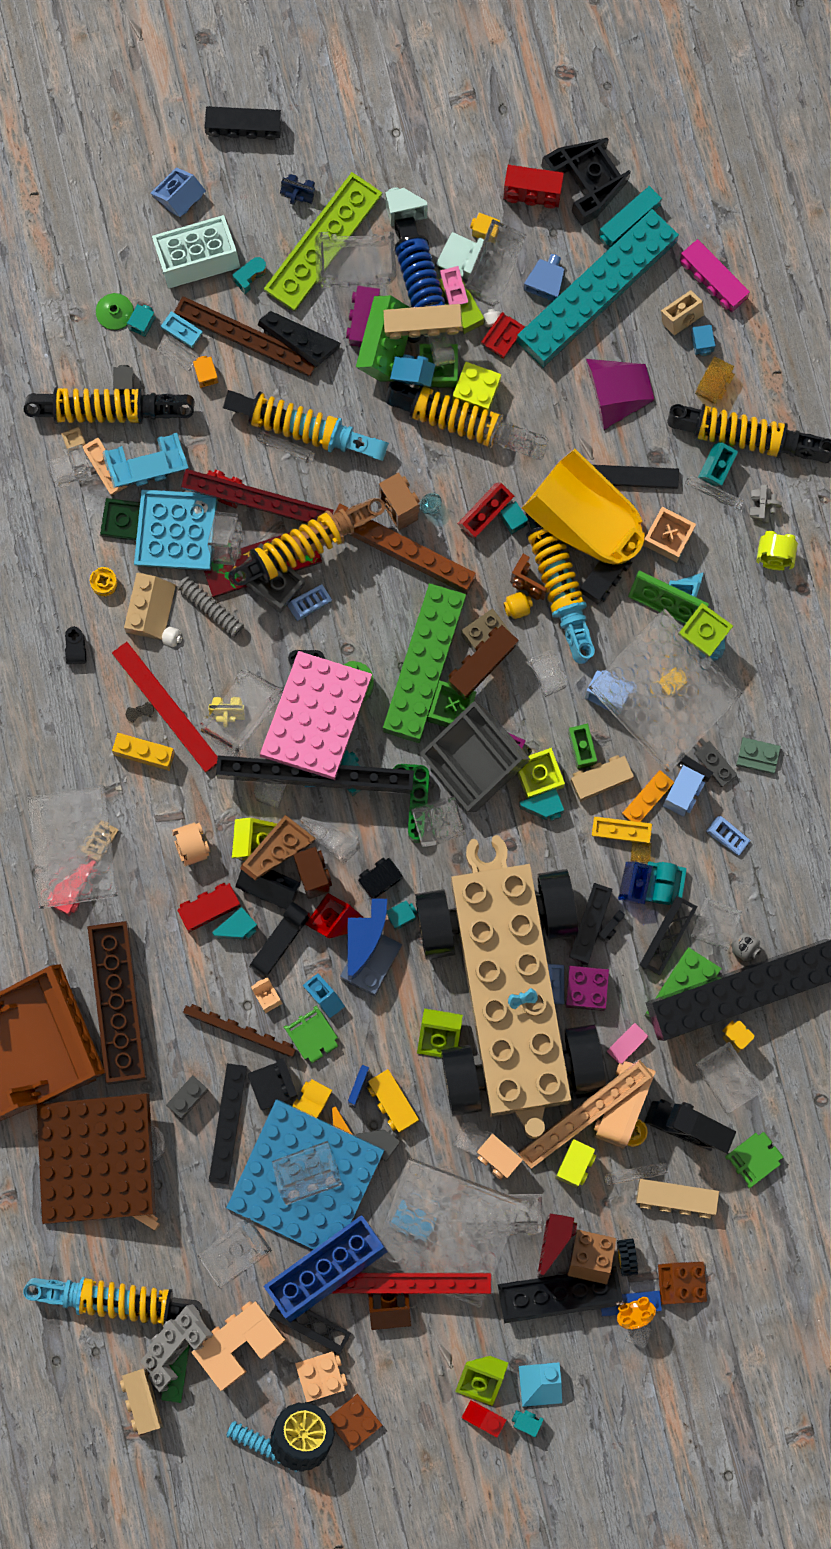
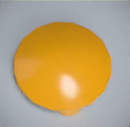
[617,1297,656,1330]

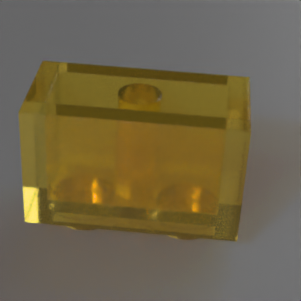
[695,356,735,404]

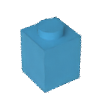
[691,325,715,356]

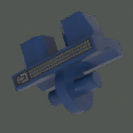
[280,174,315,205]

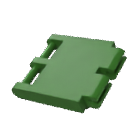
[284,1005,338,1063]
[725,1132,783,1188]

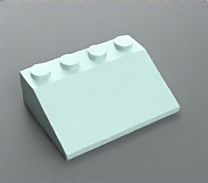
[152,215,241,289]

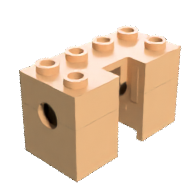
[191,1301,287,1391]

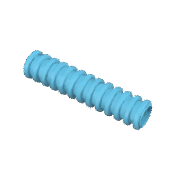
[226,1421,297,1472]

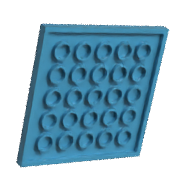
[226,1099,385,1250]

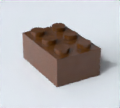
[293,846,332,900]

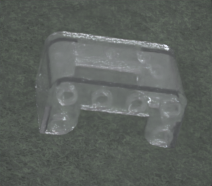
[315,232,396,288]

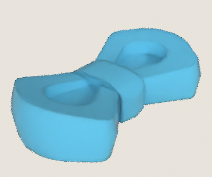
[508,988,538,1009]

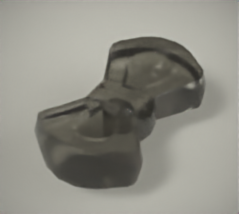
[125,702,154,723]

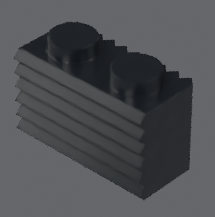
[358,857,403,900]

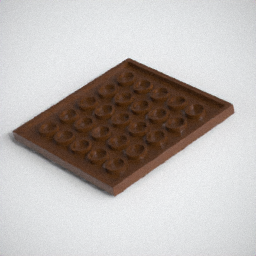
[37,1093,156,1224]

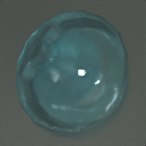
[419,493,442,515]

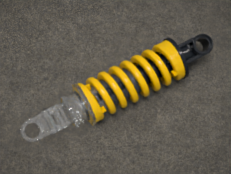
[385,381,549,460]

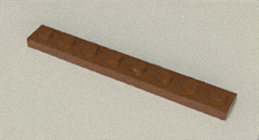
[174,296,316,377]

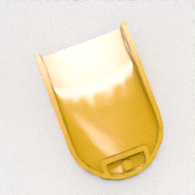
[522,449,645,564]

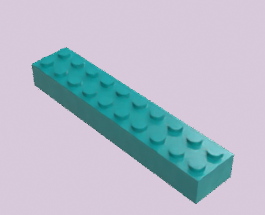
[517,209,679,368]

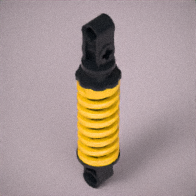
[23,387,195,424]
[667,404,831,463]

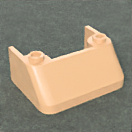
[594,1061,656,1149]

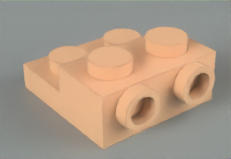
[295,1351,348,1402]

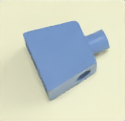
[524,254,564,301]

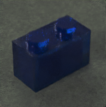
[618,862,653,904]

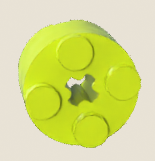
[756,531,798,571]

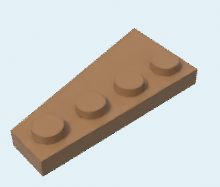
[240,815,316,880]

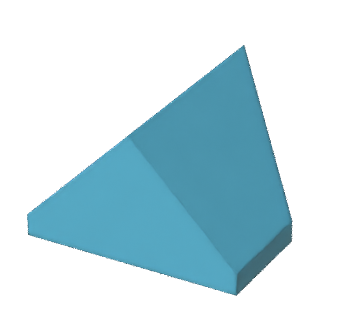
[669,572,704,597]

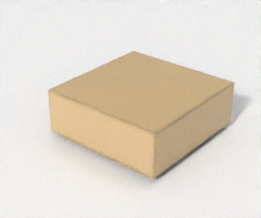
[61,427,86,452]

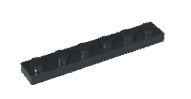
[209,1063,247,1185]

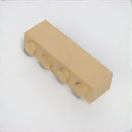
[383,304,463,339]
[635,1179,719,1219]

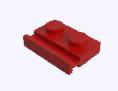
[481,312,525,359]

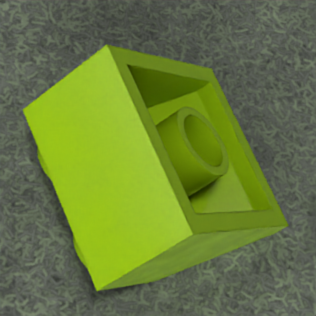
[417,1008,463,1058]

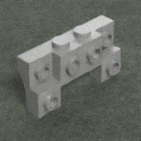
[140,1304,213,1392]

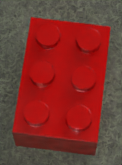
[503,165,564,209]

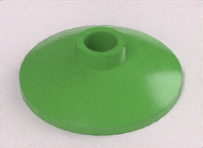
[96,293,133,330]

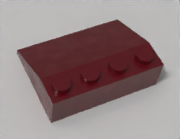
[537,1213,577,1277]

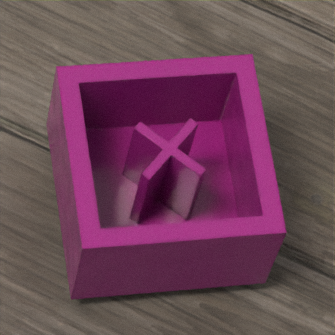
[565,966,609,1011]

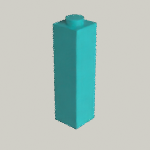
[599,186,662,248]

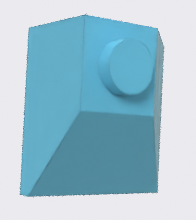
[519,1362,562,1407]

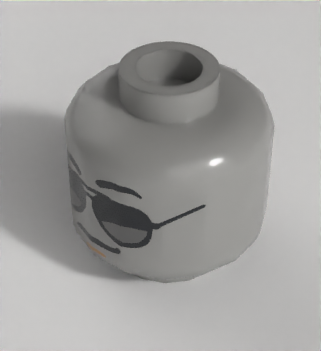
[731,932,761,962]

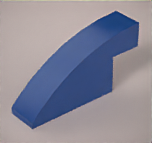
[348,899,387,980]

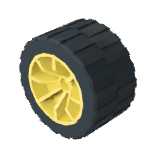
[270,1402,335,1472]

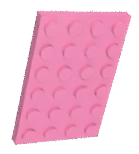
[260,651,372,780]

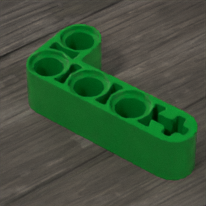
[393,764,429,843]

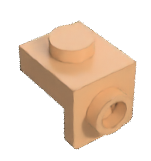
[251,978,283,1013]

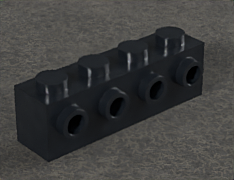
[204,106,282,140]

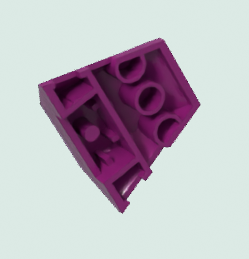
[586,359,655,430]

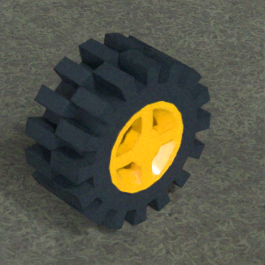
[617,1238,638,1277]

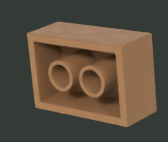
[379,472,420,531]

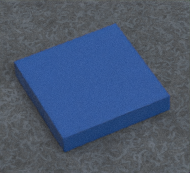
[348,1065,369,1108]

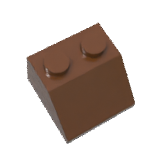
[368,1294,411,1330]

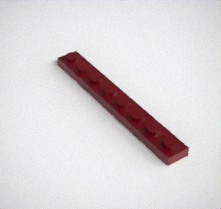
[181,469,334,524]

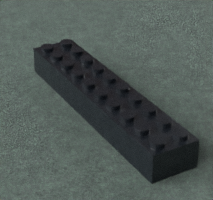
[645,939,831,1041]

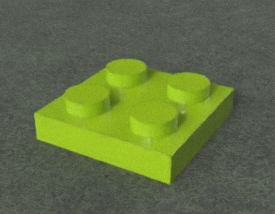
[678,603,733,658]

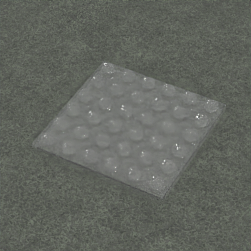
[588,609,743,772]
[369,1157,522,1308]

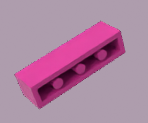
[680,239,750,313]

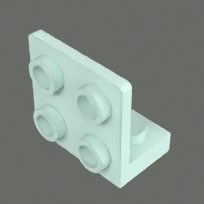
[436,232,486,281]

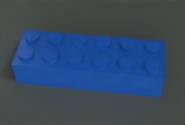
[263,1215,388,1323]

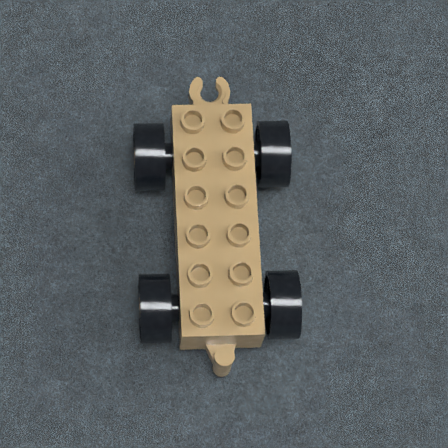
[415,835,606,1139]

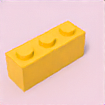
[112,732,175,771]
[367,1069,419,1133]

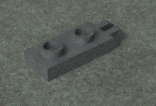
[692,738,737,788]

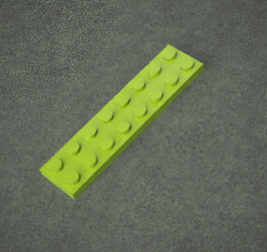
[264,172,382,312]

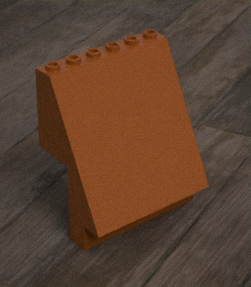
[0,964,105,1121]

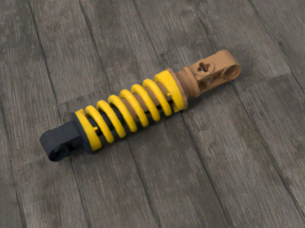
[228,498,385,586]

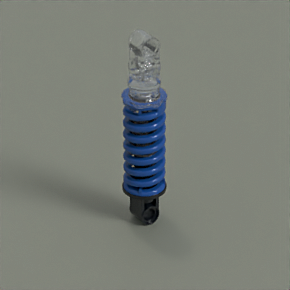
[393,216,455,367]

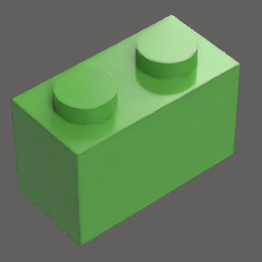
[568,724,597,769]

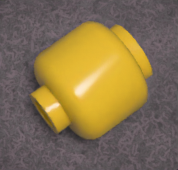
[503,592,533,619]

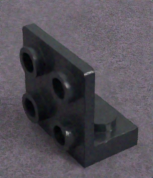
[248,1058,298,1110]

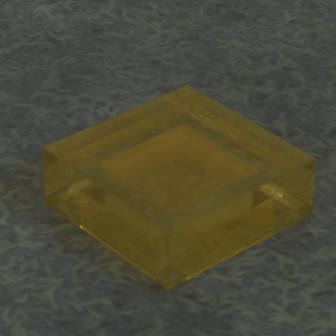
[630,842,652,863]

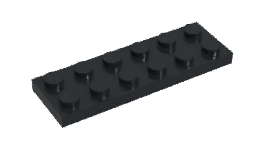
[498,1266,623,1323]

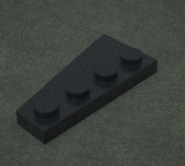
[258,311,341,367]

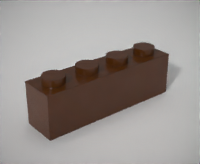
[448,625,519,699]

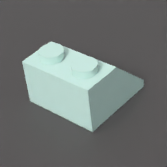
[385,187,428,226]

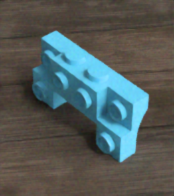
[102,433,188,488]

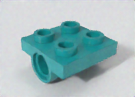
[642,861,687,907]

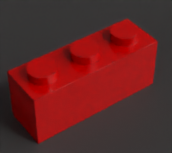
[457,483,514,538]
[177,883,241,933]

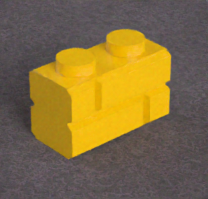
[722,1020,755,1053]

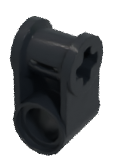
[65,626,87,665]

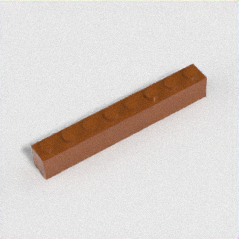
[334,503,476,595]

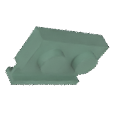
[736,737,781,774]

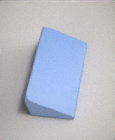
[548,964,564,1004]

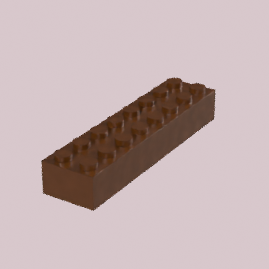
[87,921,147,1085]

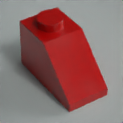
[461,1400,507,1437]

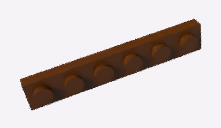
[183,1004,296,1058]

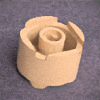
[172,822,210,867]

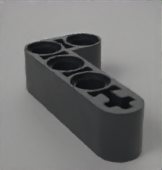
[249,902,310,978]

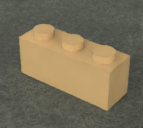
[570,755,634,802]

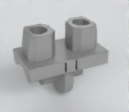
[750,485,782,523]

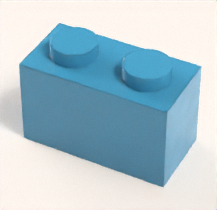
[390,354,435,387]

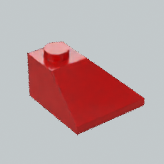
[305,893,363,939]

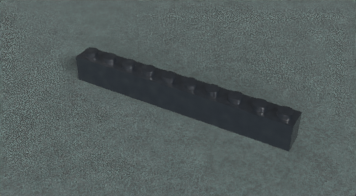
[216,755,414,794]

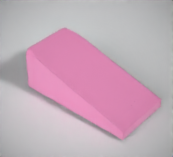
[606,1023,649,1064]

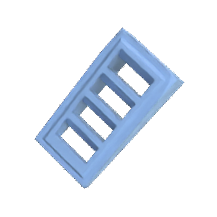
[288,584,332,621]
[706,816,751,856]

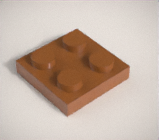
[330,1393,383,1451]

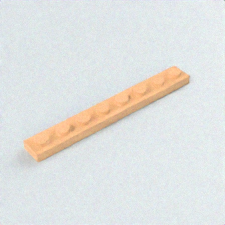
[518,1060,653,1169]

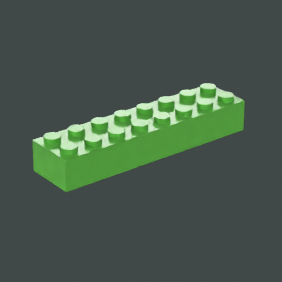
[383,583,466,743]

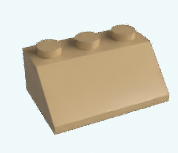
[124,573,176,640]
[120,1368,163,1435]

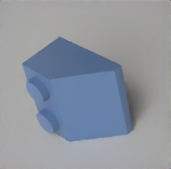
[150,167,206,217]

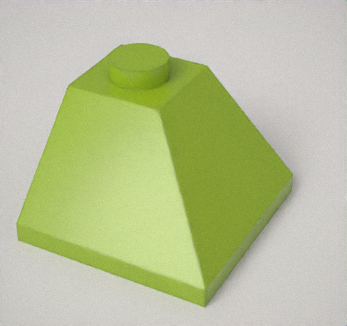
[455,1356,508,1406]

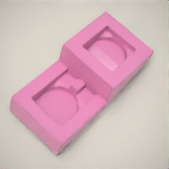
[440,266,468,305]

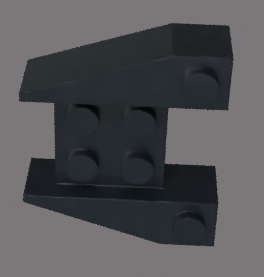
[541,138,631,226]
[644,1099,736,1154]

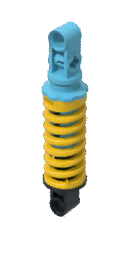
[222,390,389,461]
[525,512,595,664]
[23,1277,203,1326]

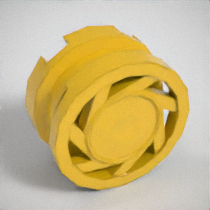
[89,567,118,597]
[627,1119,648,1147]

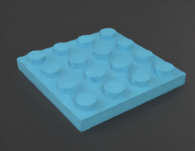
[134,490,218,571]

